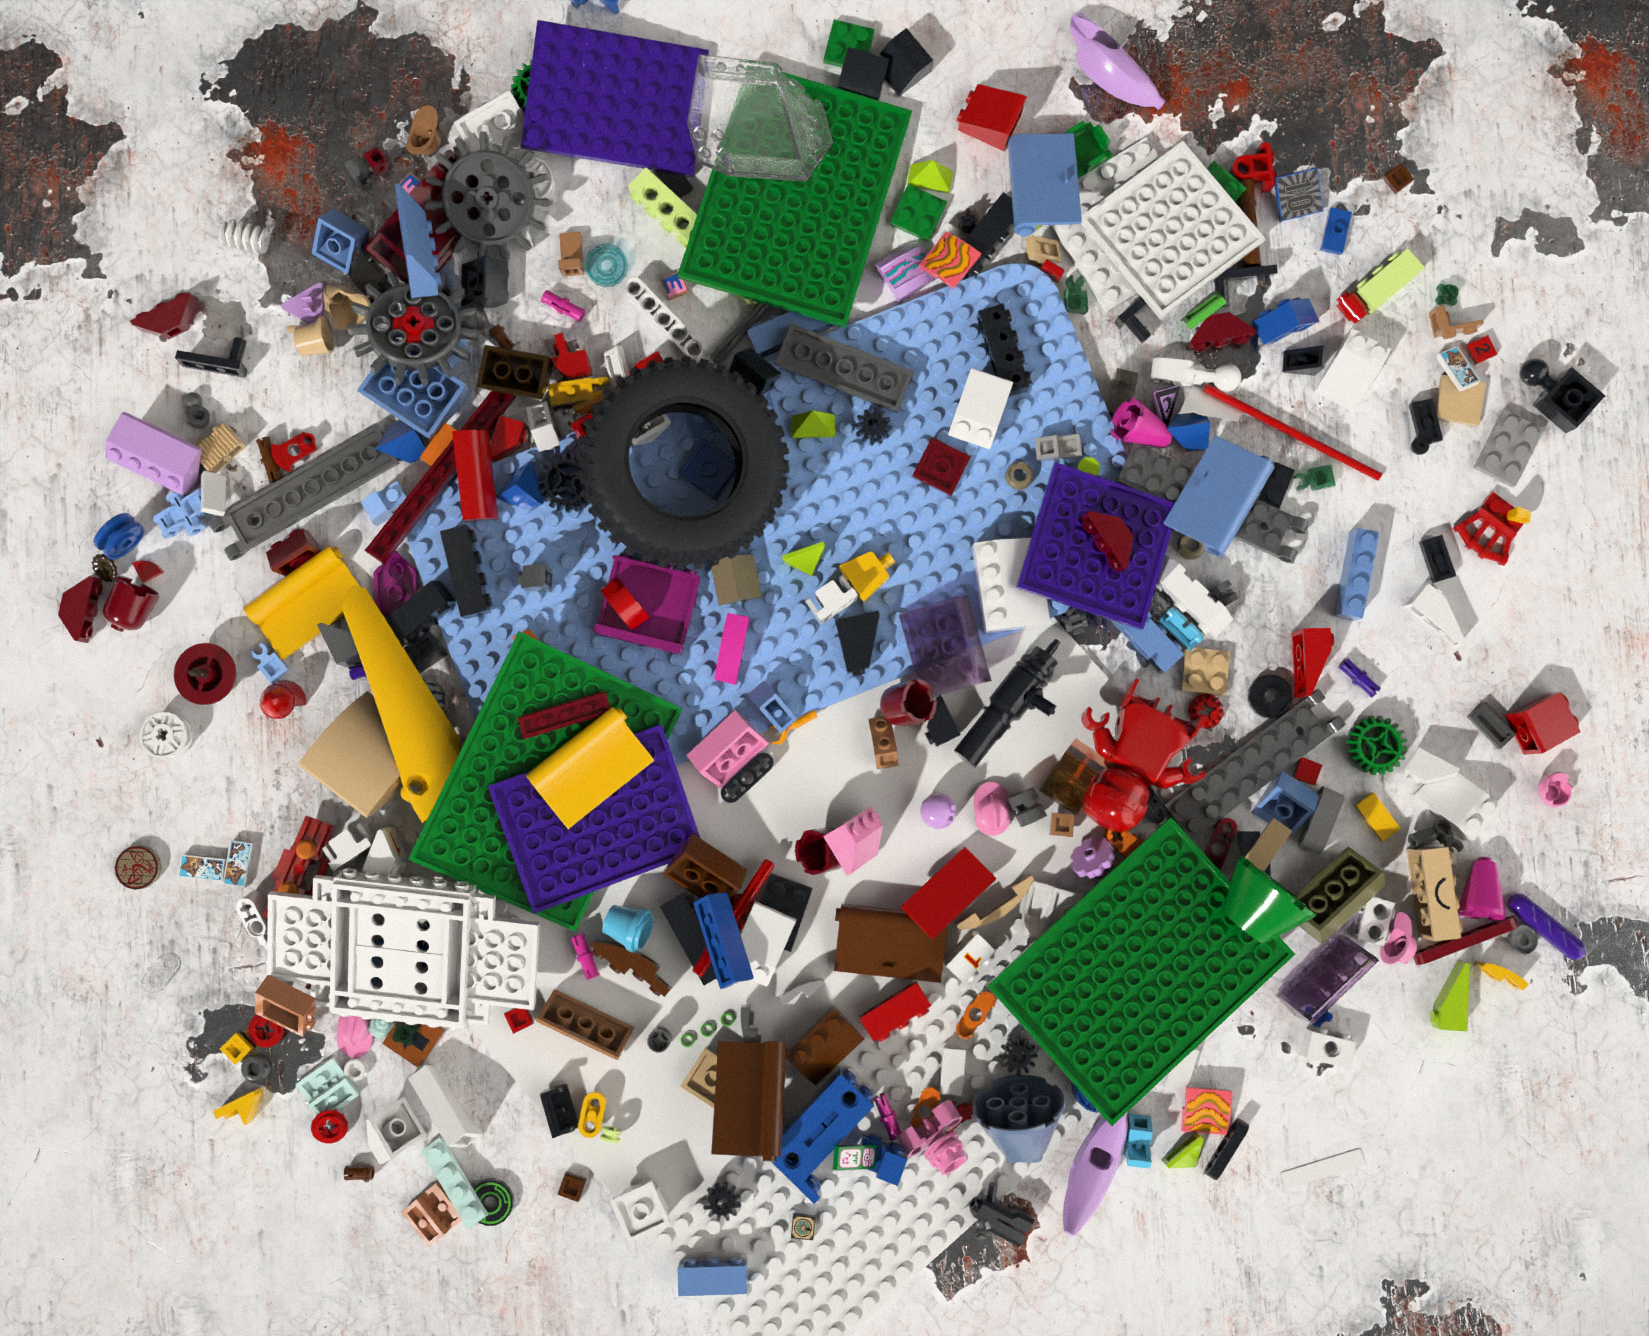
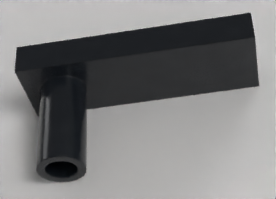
[1210,265,1278,307]
[1114,297,1151,344]
[175,337,248,378]

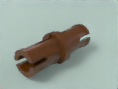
[256,437,283,483]

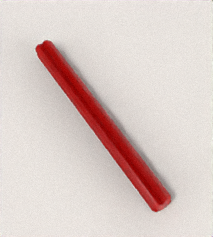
[692,859,775,977]

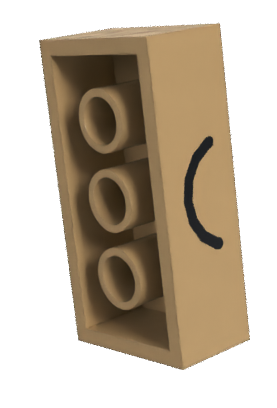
[1406,846,1463,941]

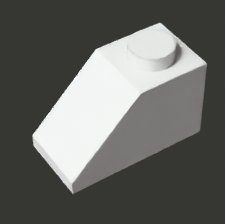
[1404,747,1460,784]

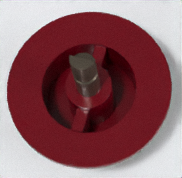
[174,643,237,705]

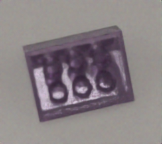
[899,595,992,697]
[1276,934,1379,1024]

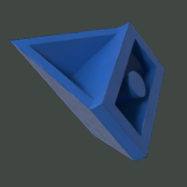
[1167,409,1210,452]
[375,420,426,464]
[496,461,544,510]

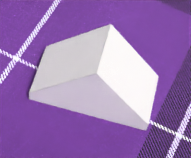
[631,414,671,446]

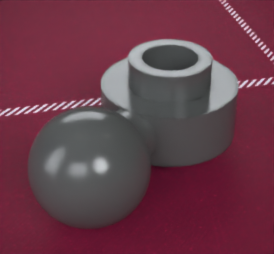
[184,392,210,429]

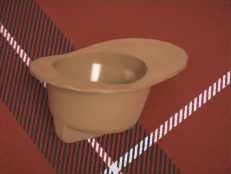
[406,105,442,157]

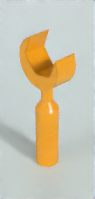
[769,709,818,745]

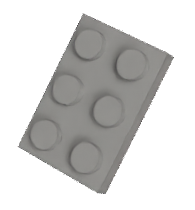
[1473,409,1544,488]

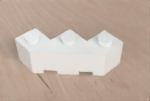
[1155,555,1233,638]

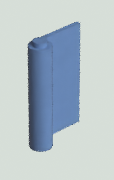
[1008,133,1082,237]
[1164,435,1275,557]

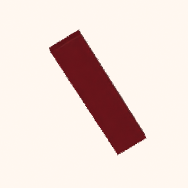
[517,691,610,739]

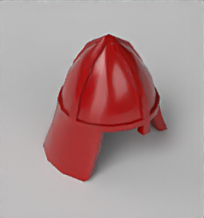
[259,680,307,719]

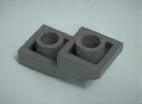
[741,1004,761,1043]

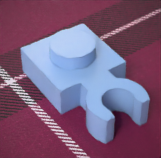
[250,643,290,683]

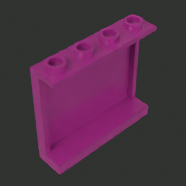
[593,553,701,655]

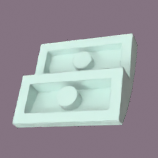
[295,1055,359,1115]

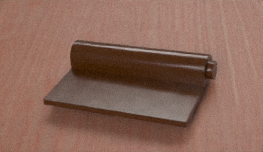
[834,904,948,983]
[711,1041,787,1162]

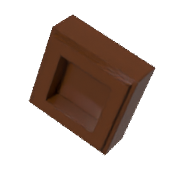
[1382,163,1415,195]
[557,1172,587,1202]

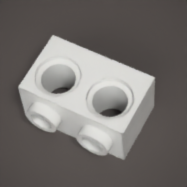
[526,401,560,452]
[1351,897,1396,946]

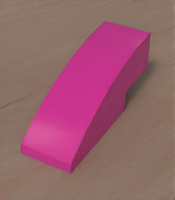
[714,613,750,685]

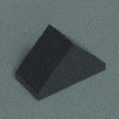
[1282,345,1325,376]

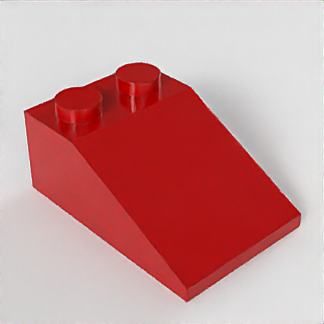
[1291,628,1334,698]

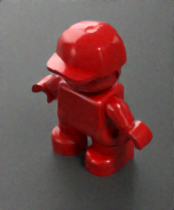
[1081,678,1206,833]

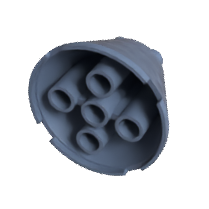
[972,1075,1065,1164]

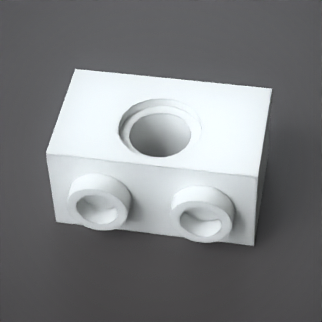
[1300,1026,1356,1069]

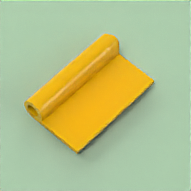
[243,545,361,661]
[525,707,654,829]

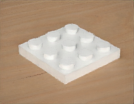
[453,90,540,172]

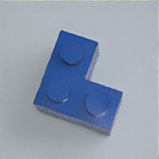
[1253,297,1320,345]
[860,1133,908,1186]

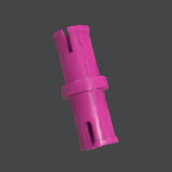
[541,290,586,322]
[571,933,600,980]
[873,1092,902,1141]

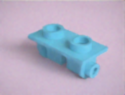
[1158,607,1204,651]

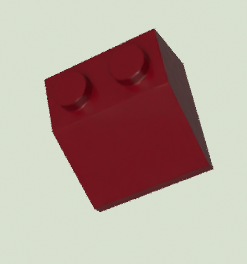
[266,528,322,576]

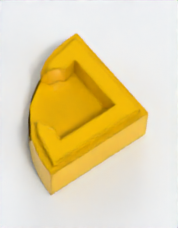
[1507,507,1532,524]

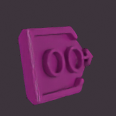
[373,550,418,616]

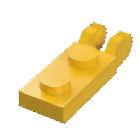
[548,377,610,407]

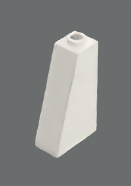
[408,1064,483,1148]

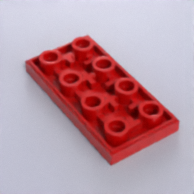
[901,847,997,940]

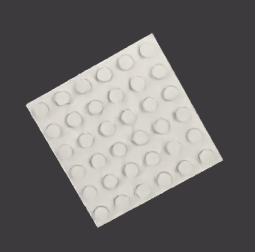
[1049,137,1160,314]
[1081,141,1266,319]

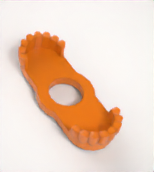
[956,991,996,1039]
[909,1086,940,1129]

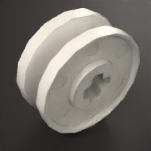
[508,157,556,207]
[139,712,193,759]

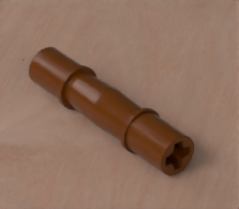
[1237,179,1261,268]

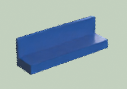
[693,892,754,989]

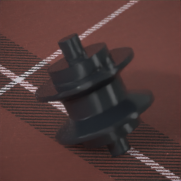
[957,208,979,234]

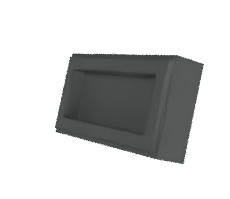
[1467,702,1516,749]

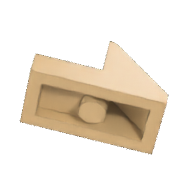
[1025,235,1062,267]

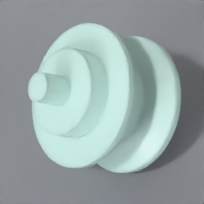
[368,1018,393,1038]

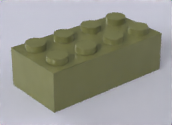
[1295,846,1385,945]

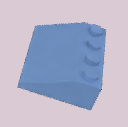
[395,184,442,298]
[357,338,472,439]

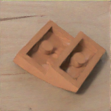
[401,1181,462,1247]

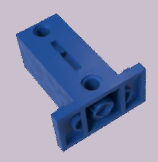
[772,1067,874,1204]

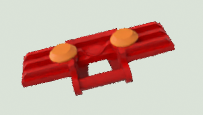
[263,816,335,918]

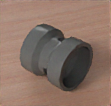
[1209,579,1240,606]
[647,1027,672,1053]

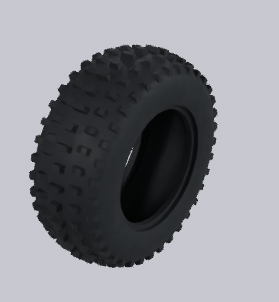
[576,356,789,570]

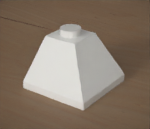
[366,1097,426,1165]

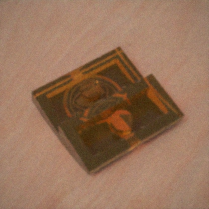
[572,394,604,419]
[1039,751,1098,815]

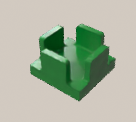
[1065,121,1114,179]

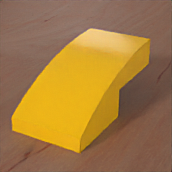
[1475,961,1529,991]

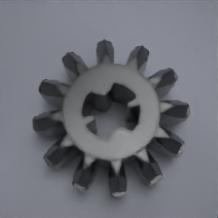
[854,408,892,446]
[999,1035,1038,1075]
[703,1181,741,1222]

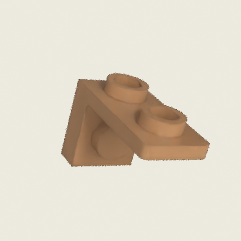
[558,232,584,277]
[1428,305,1484,339]
[869,716,899,769]

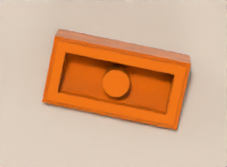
[420,422,457,466]

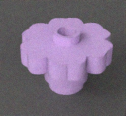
[1070,837,1115,878]

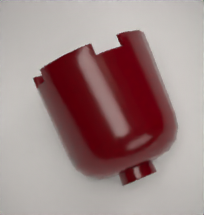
[103,576,160,632]
[880,679,937,726]
[795,828,842,875]

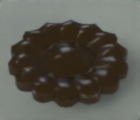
[91,554,118,582]

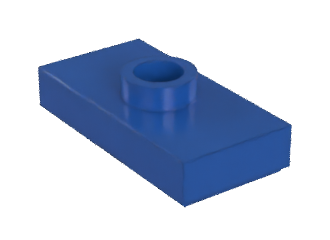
[1320,207,1352,255]

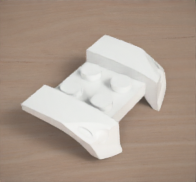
[1021,881,1084,940]

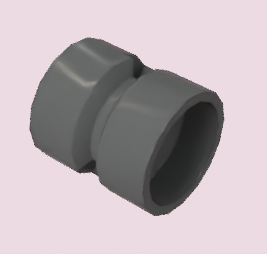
[1008,787,1047,827]

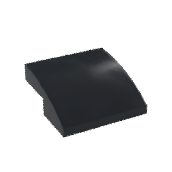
[838,46,890,101]

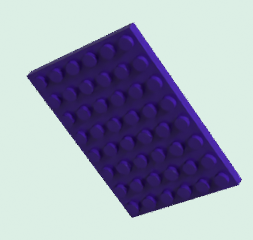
[521,20,709,177]
[488,724,700,914]

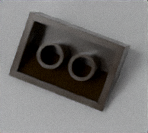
[476,345,553,400]

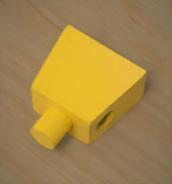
[839,551,895,603]

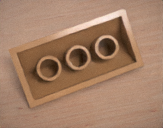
[535,989,635,1060]

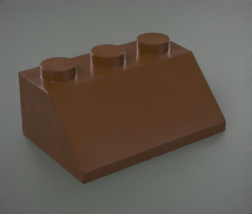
[662,834,747,899]
[786,1006,865,1086]

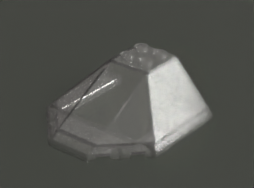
[687,54,833,181]

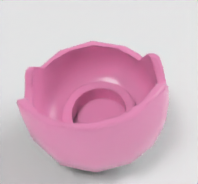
[1537,772,1573,807]

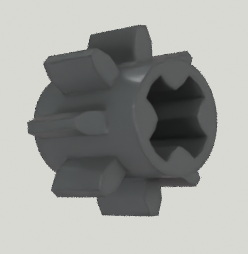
[1061,608,1088,636]

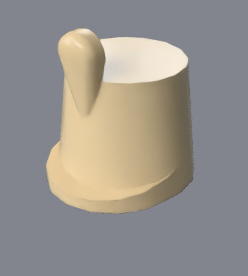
[288,316,334,356]

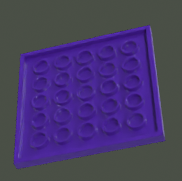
[1016,462,1175,630]

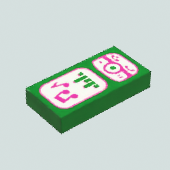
[832,1144,877,1171]

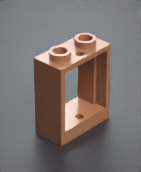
[255,975,317,1037]

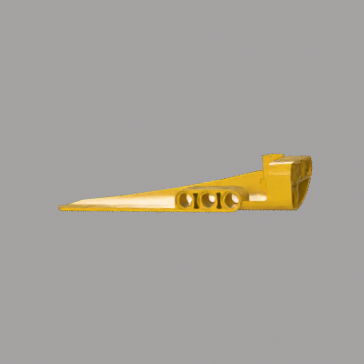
[341,585,461,823]

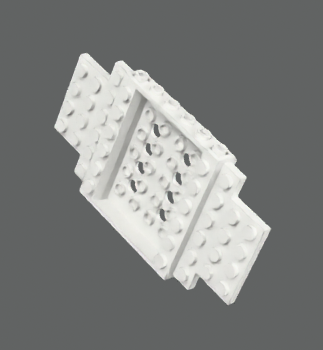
[267,868,540,1030]

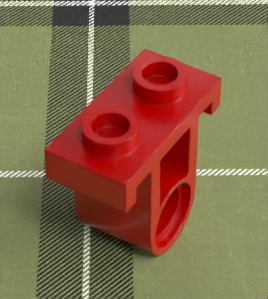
[1229,142,1277,193]

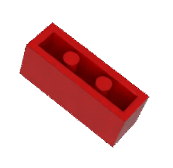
[859,981,931,1042]

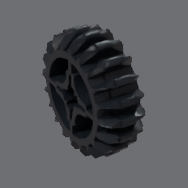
[538,453,587,513]

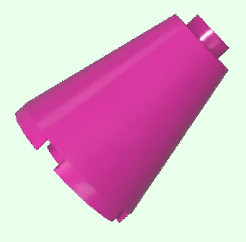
[1111,398,1172,449]
[1458,857,1506,921]

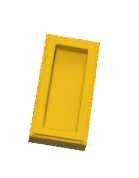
[1354,793,1401,842]

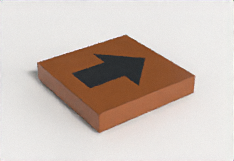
[382,1021,446,1067]

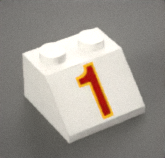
[361,826,408,875]
[943,930,995,983]

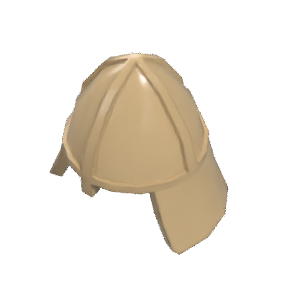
[323,282,371,331]

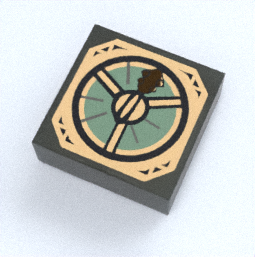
[791,1213,816,1240]

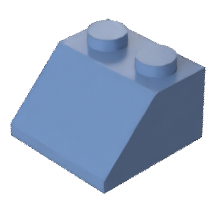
[312,208,370,275]
[1252,771,1320,837]

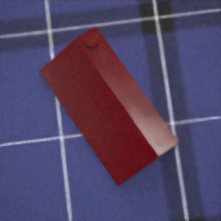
[363,149,493,284]

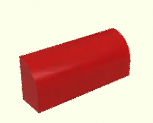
[452,430,499,522]

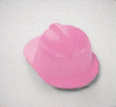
[974,782,1011,836]
[1380,912,1417,964]
[337,1015,373,1058]

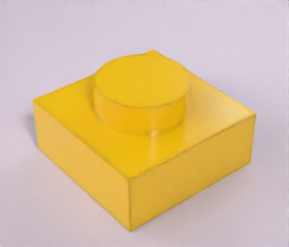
[220,1032,254,1065]

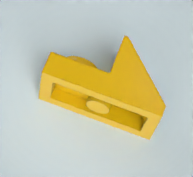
[213,1088,263,1125]

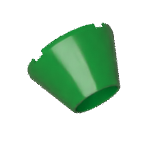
[1222,855,1316,944]

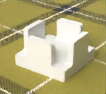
[805,575,858,625]
[322,822,375,871]
[610,1180,671,1244]

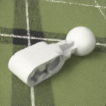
[1150,358,1241,392]
[236,891,268,966]

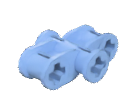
[152,488,210,539]

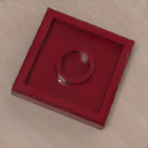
[912,437,971,496]

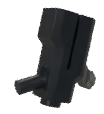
[969,1182,1034,1247]

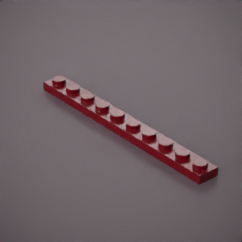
[364,391,518,564]

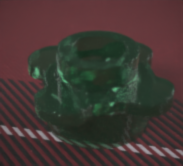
[1435,284,1458,306]
[392,1021,418,1046]

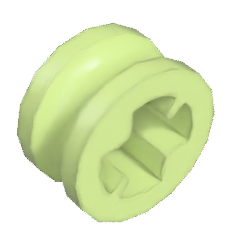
[600,1126,622,1143]

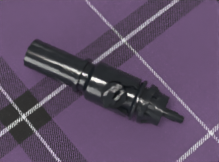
[953,639,1060,768]

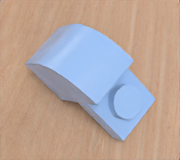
[362,481,407,526]

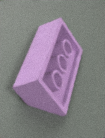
[105,412,201,495]

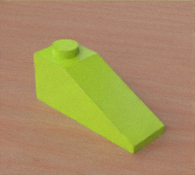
[1430,961,1470,1032]

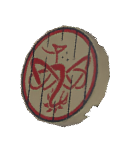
[114,845,162,890]

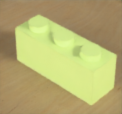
[1355,249,1425,315]

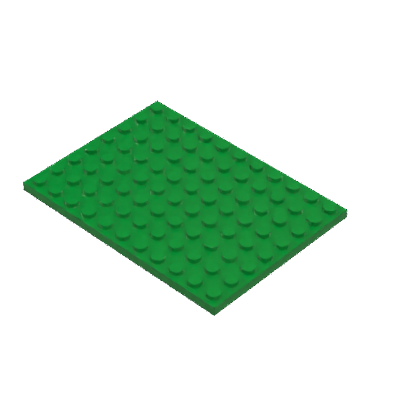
[677,62,912,328]
[408,631,682,932]
[986,817,1295,1126]

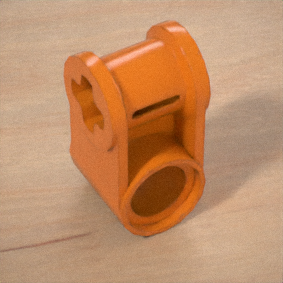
[1103,828,1143,858]

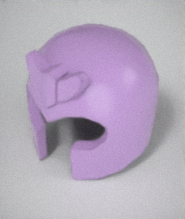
[920,793,957,829]

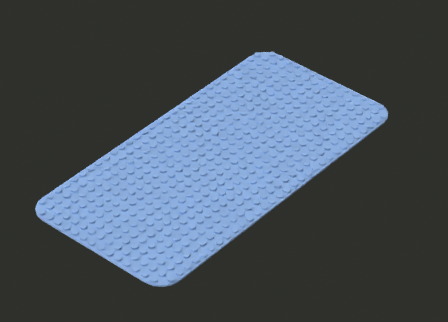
[407,262,1127,766]

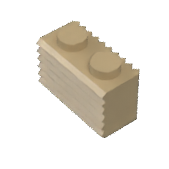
[195,423,247,473]

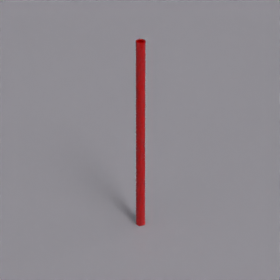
[1203,384,1382,481]

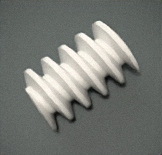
[219,219,270,254]

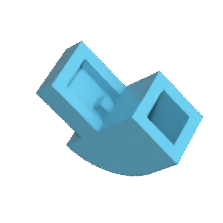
[1123,1113,1153,1169]

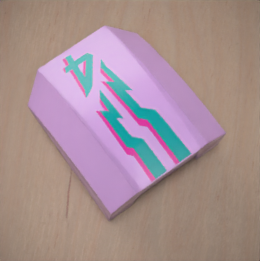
[875,244,936,304]

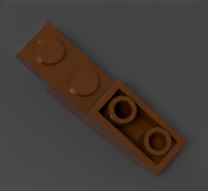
[590,940,672,997]

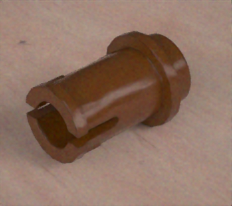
[489,324,515,349]
[344,1164,375,1183]

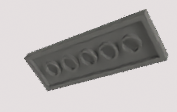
[775,323,914,413]

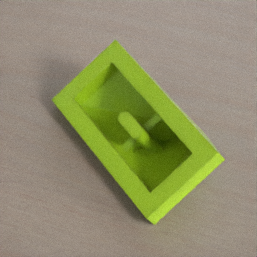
[907,160,953,193]
[791,410,836,438]
[782,541,825,576]
[1162,1132,1204,1169]

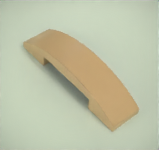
[955,875,1034,929]

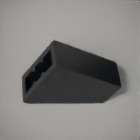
[835,610,880,677]

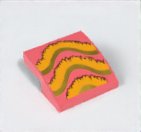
[919,231,981,290]
[1181,1087,1233,1135]

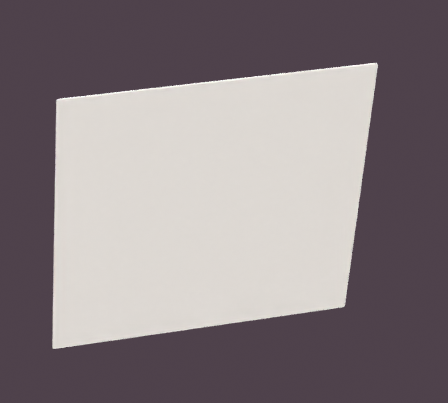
[324,617,1301,1336]

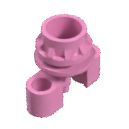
[897,1100,967,1175]

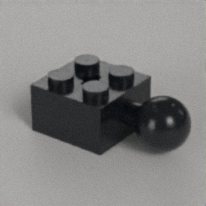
[1519,358,1606,433]

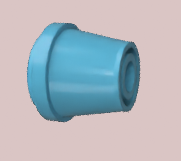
[602,905,654,953]

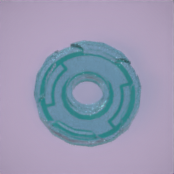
[585,243,628,287]

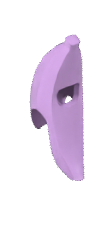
[1070,12,1165,110]
[1063,1112,1128,1237]

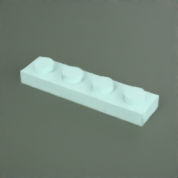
[421,1137,489,1229]

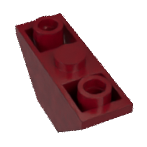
[130,292,198,340]
[1186,312,1256,352]
[1081,511,1133,573]
[58,576,103,643]

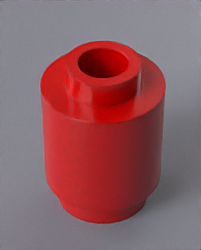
[1336,291,1368,324]

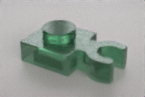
[1064,275,1088,315]
[1293,465,1336,491]

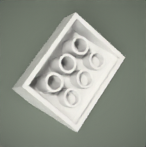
[972,538,1051,634]

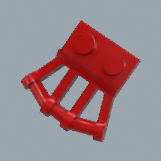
[1452,492,1523,566]

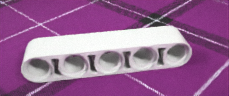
[624,277,705,363]

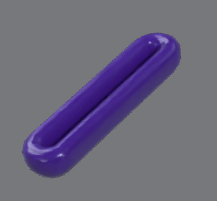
[1508,893,1586,960]

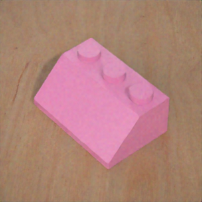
[686,710,769,788]
[824,807,883,876]

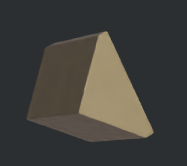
[710,554,762,606]

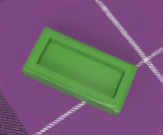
[1182,292,1227,330]

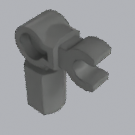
[1408,820,1464,854]

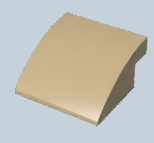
[299,691,403,818]

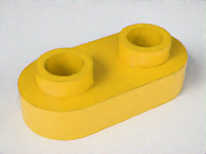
[578,1091,607,1138]

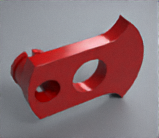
[271,432,316,472]

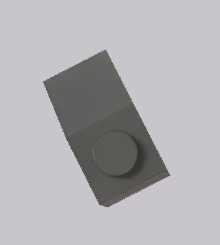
[518,564,553,592]

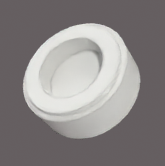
[344,1058,368,1081]

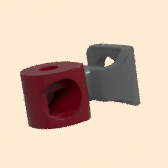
[345,148,390,187]

